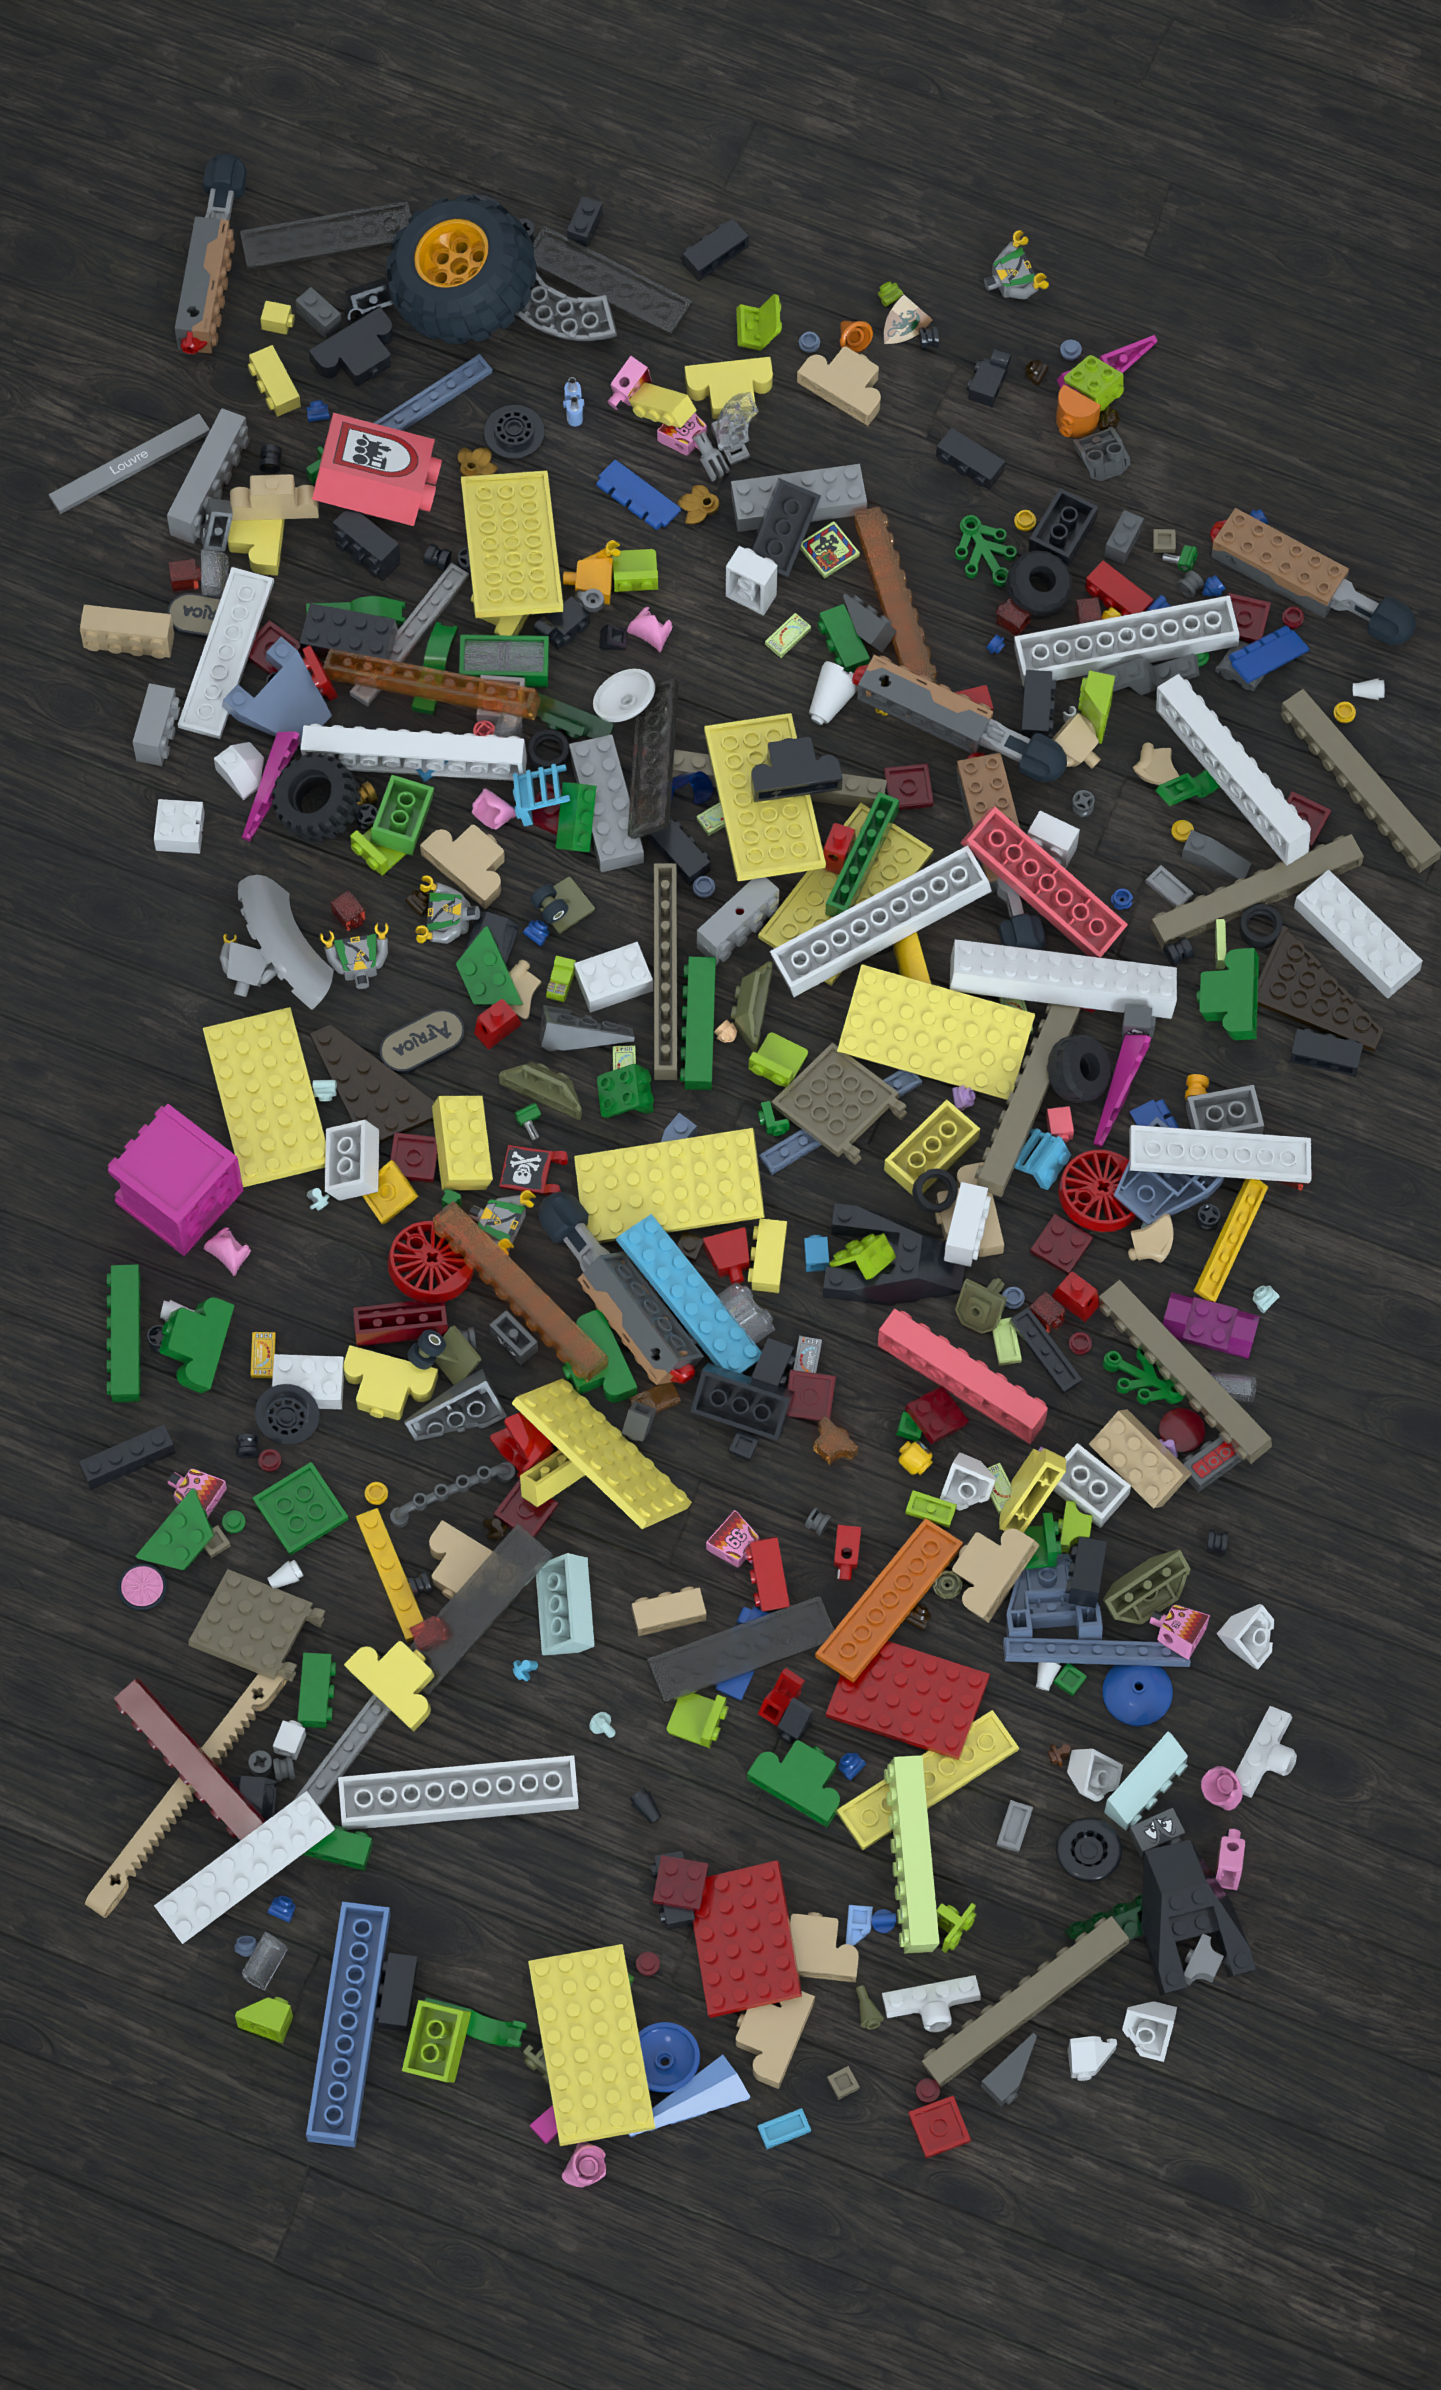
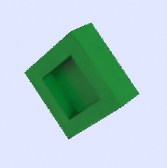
[896,1412,922,1441]
[1054,1663,1087,1697]

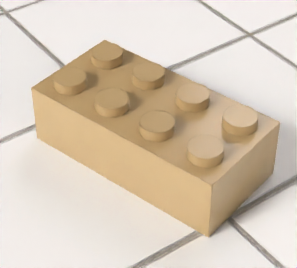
[80,605,174,658]
[1089,1409,1192,1508]

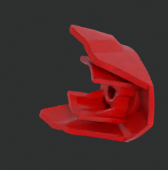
[489,1412,555,1478]

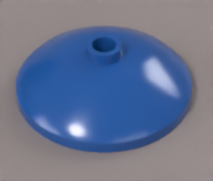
[1102,1665,1173,1727]
[639,2022,700,2092]

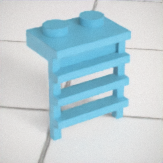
[513,764,570,827]
[1015,1128,1071,1190]

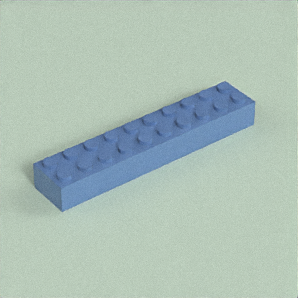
[306,1902,391,2147]

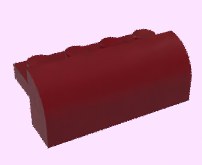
[353,1301,448,1346]

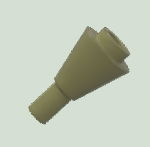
[856,1985,884,2030]

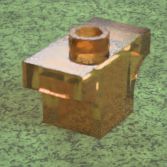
[813,1416,858,1465]

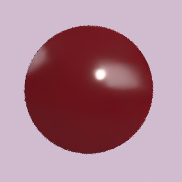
[1159,1408,1205,1452]

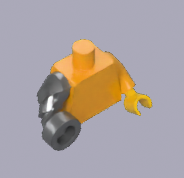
[563,540,621,612]

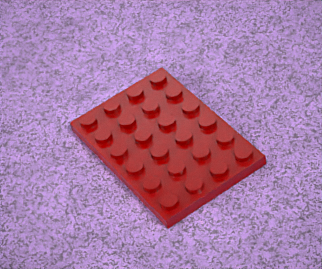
[826,1641,990,1760]
[693,1860,802,2018]

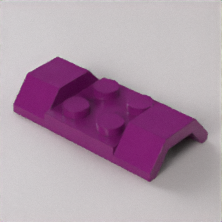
[1163,1292,1260,1359]

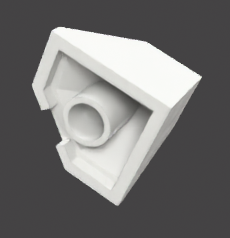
[214,742,264,800]
[940,1452,996,1511]
[1217,1604,1274,1669]
[1067,1749,1123,1801]
[1122,2001,1177,2062]
[1067,2036,1117,2081]

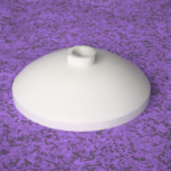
[593,669,655,722]

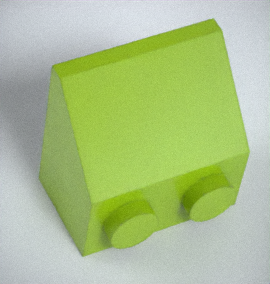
[235,1997,293,2044]

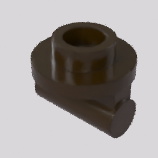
[1025,359,1049,386]
[1099,407,1120,431]
[405,890,430,916]
[483,1518,508,1540]
[904,1604,931,1631]

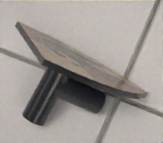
[883,294,933,344]

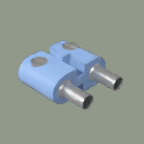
[563,377,584,427]

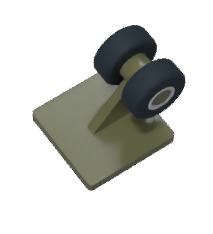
[530,877,595,934]
[408,1326,481,1385]

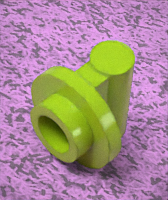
[878,282,903,307]

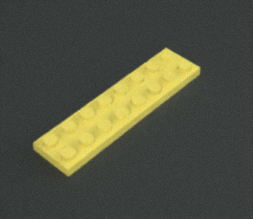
[836,1710,1019,1850]

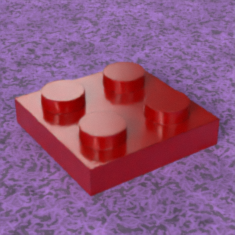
[302,645,338,701]
[908,2096,971,2159]

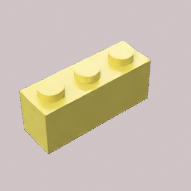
[248,345,301,417]
[629,383,696,428]
[748,1218,787,1293]
[520,1450,585,1507]

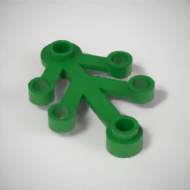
[955,515,1017,587]
[1102,1347,1185,1404]

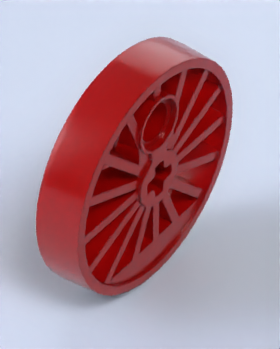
[1058,1150,1137,1232]
[387,1221,474,1303]

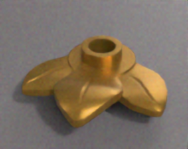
[457,447,498,477]
[677,485,720,525]

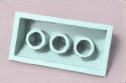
[535,1553,594,1655]
[1104,1732,1188,1831]

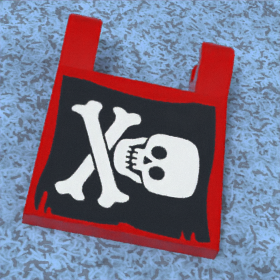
[499,1145,568,1196]

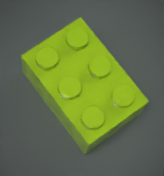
[402,2000,471,2083]

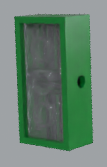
[459,635,549,687]

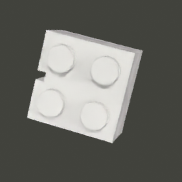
[154,799,205,854]
[1027,811,1080,869]

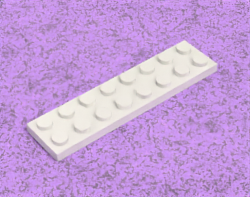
[178,567,274,739]
[1130,1125,1311,1183]
[154,1791,335,1944]

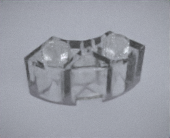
[716,392,758,451]
[717,1282,775,1345]

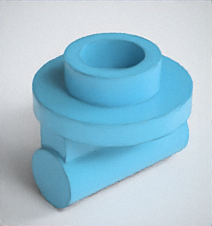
[512,1660,538,1681]

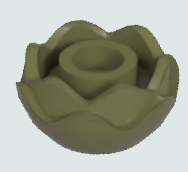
[933,1571,962,1599]

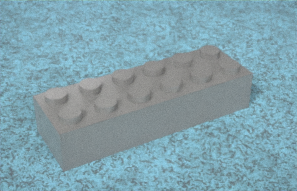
[167,408,250,544]
[731,464,867,532]
[569,735,644,872]

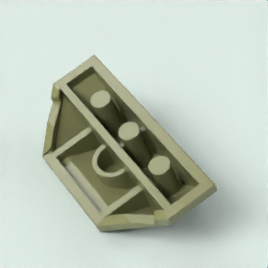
[731,961,773,1052]
[499,1062,582,1121]
[1103,1549,1191,1624]

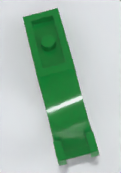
[306,596,406,625]
[412,622,458,715]
[1156,770,1220,806]
[425,1998,527,2048]

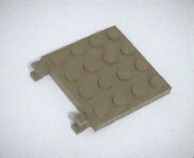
[771,1043,907,1165]
[189,1569,325,1682]

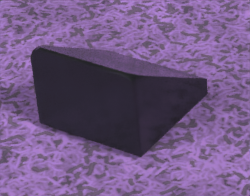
[599,624,627,650]

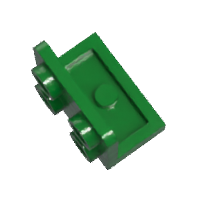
[597,1064,654,1118]
[1024,1512,1061,1569]

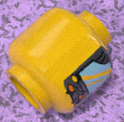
[898,1441,933,1475]

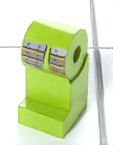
[546,956,576,1002]

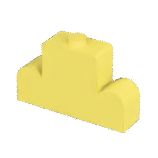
[685,357,773,419]
[227,519,285,576]
[343,1345,438,1420]
[999,1448,1066,1533]
[344,1641,435,1732]

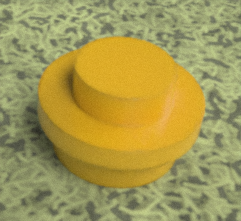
[1014,510,1036,531]
[1333,702,1356,723]
[1172,820,1194,842]
[365,1482,388,1505]

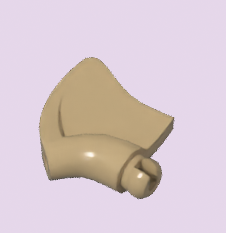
[1133,743,1179,785]
[509,960,541,1020]
[1128,1214,1173,1263]

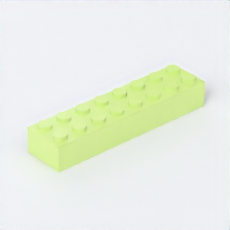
[884,1756,939,1954]

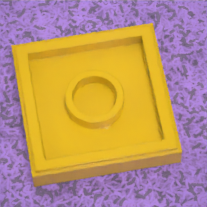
[362,1160,419,1224]

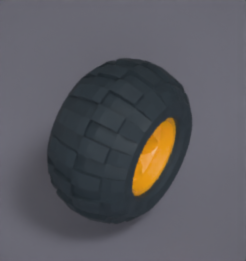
[387,195,537,344]

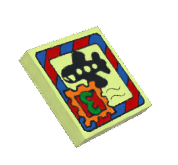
[800,521,860,579]

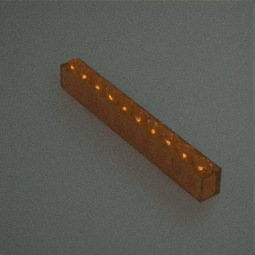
[854,506,940,685]
[323,648,541,720]
[433,1201,608,1382]

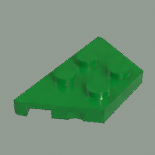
[456,926,524,1006]
[136,1488,215,1570]

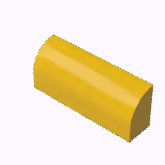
[893,932,931,984]

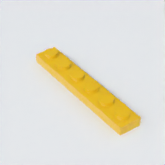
[1194,1179,1268,1302]
[356,1508,428,1642]

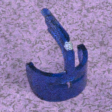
[661,771,713,807]

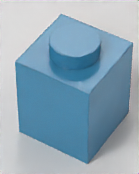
[804,1235,829,1272]

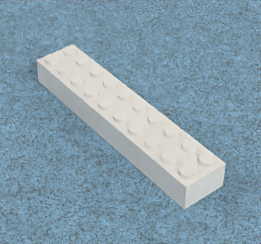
[1014,596,1239,687]
[1156,674,1311,865]
[301,724,527,781]
[770,846,991,997]
[950,939,1177,1019]
[338,1756,579,1830]

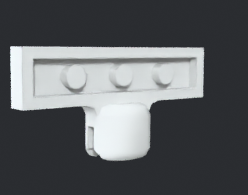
[1235,1706,1297,1798]
[882,1975,981,2033]

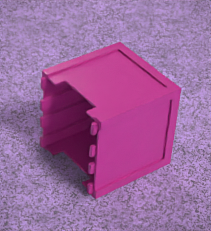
[108,1104,244,1257]

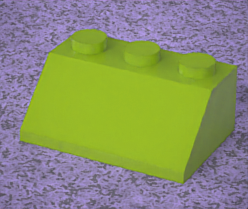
[1078,670,1115,744]

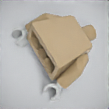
[1052,706,1100,768]

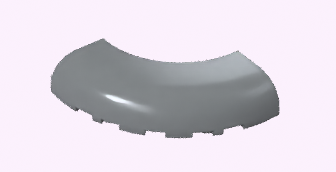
[516,272,617,341]
[238,875,334,1010]

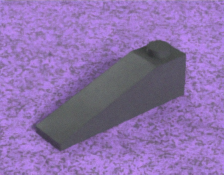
[539,1005,635,1051]
[404,1369,507,1441]

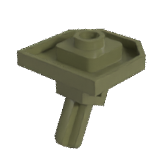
[955,1278,1007,1334]

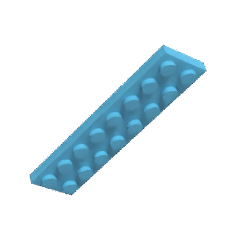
[616,1214,762,1374]

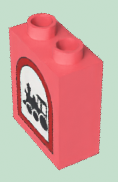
[312,413,442,526]

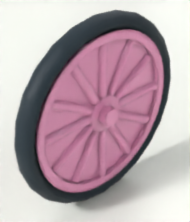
[118,1563,167,1611]

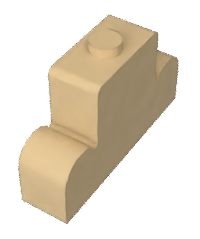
[797,347,881,426]
[230,475,319,521]
[420,825,504,910]
[935,1162,1004,1257]
[429,1520,520,1602]
[952,1529,1040,1623]
[790,1912,859,1983]
[736,1991,815,2089]

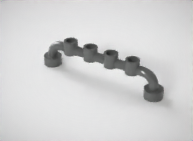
[390,1462,515,1528]

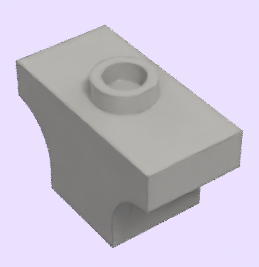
[1184,1934,1224,1985]

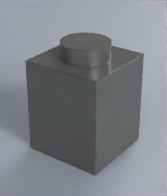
[622,1401,656,1441]

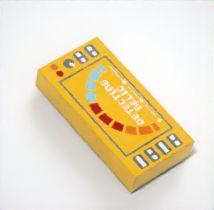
[251,1332,276,1378]

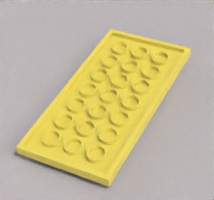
[461,471,563,618]
[704,713,826,881]
[758,803,934,986]
[837,965,1035,1100]
[203,1007,326,1187]
[574,1128,765,1243]
[512,1378,692,1529]
[528,1944,655,2146]

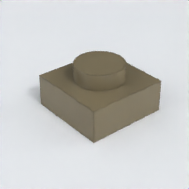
[1153,529,1176,553]
[204,1525,231,1559]
[827,2066,860,2100]

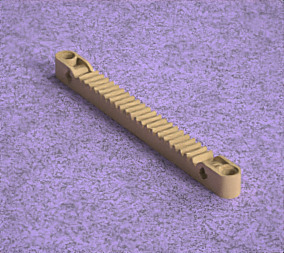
[85,1674,288,1918]

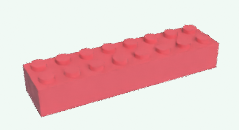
[960,807,1128,958]
[878,1309,1048,1444]

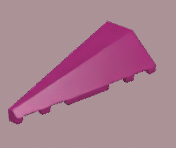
[1057,335,1157,398]
[242,731,301,842]
[1093,1035,1151,1148]

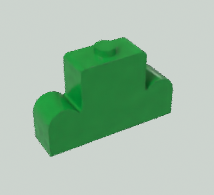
[1197,948,1259,1040]
[159,1297,235,1393]
[560,1309,637,1403]
[747,1740,840,1828]

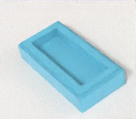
[757,2108,811,2149]

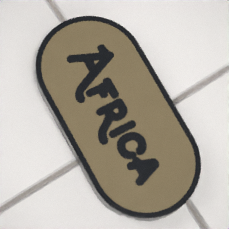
[167,593,221,639]
[380,1009,464,1074]

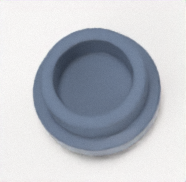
[799,332,820,353]
[1060,340,1082,361]
[693,876,715,898]
[1002,1287,1025,1309]
[235,1936,259,1957]

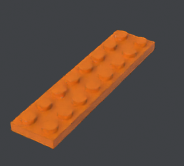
[815,1518,963,1682]

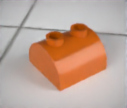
[1056,385,1101,438]

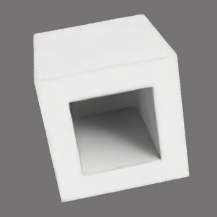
[273,1720,306,1760]

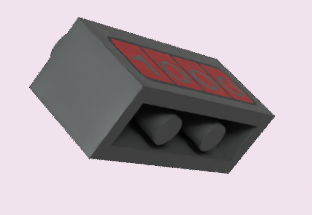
[1182,1434,1242,1493]

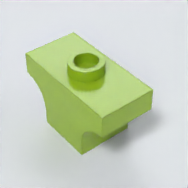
[1058,1501,1093,1553]

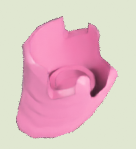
[627,607,673,653]
[472,788,516,830]
[204,1227,251,1276]
[1201,1766,1243,1810]
[562,2142,606,2187]

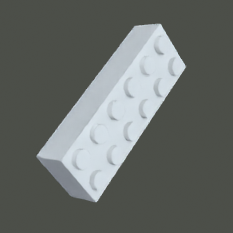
[1294,870,1423,999]

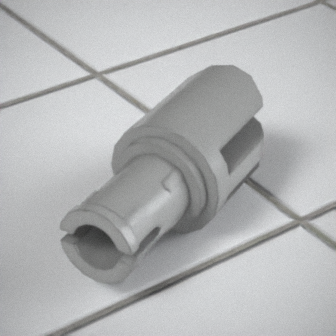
[693,431,730,482]

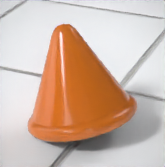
[840,321,873,353]

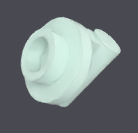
[313,1080,337,1101]
[307,1188,330,1210]
[1253,1285,1279,1313]
[590,1712,615,1738]

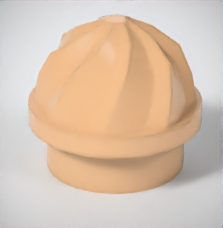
[714,1019,737,1043]

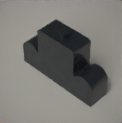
[309,307,393,386]
[751,737,843,802]

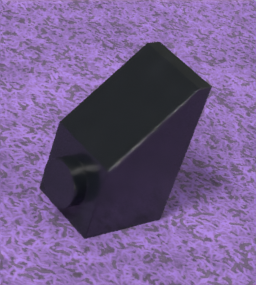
[777,1697,813,1744]

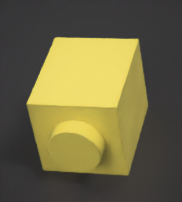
[261,301,295,335]

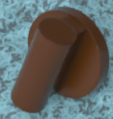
[1047,1744,1071,1767]

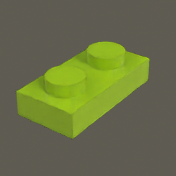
[905,1490,957,1528]

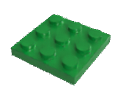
[252,1462,349,1556]

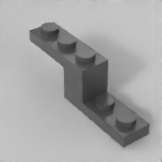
[1084,653,1200,695]

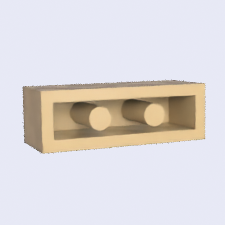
[632,1587,706,1636]

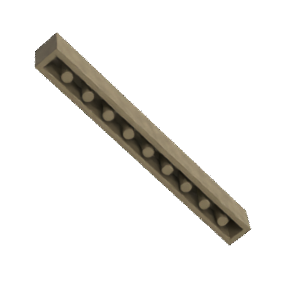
[1280,689,1441,873]
[664,749,887,809]
[1151,834,1364,950]
[654,864,677,1080]
[975,1003,1081,1197]
[1099,1280,1272,1464]
[922,1916,1129,2088]

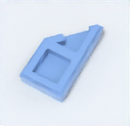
[846,1905,873,1946]

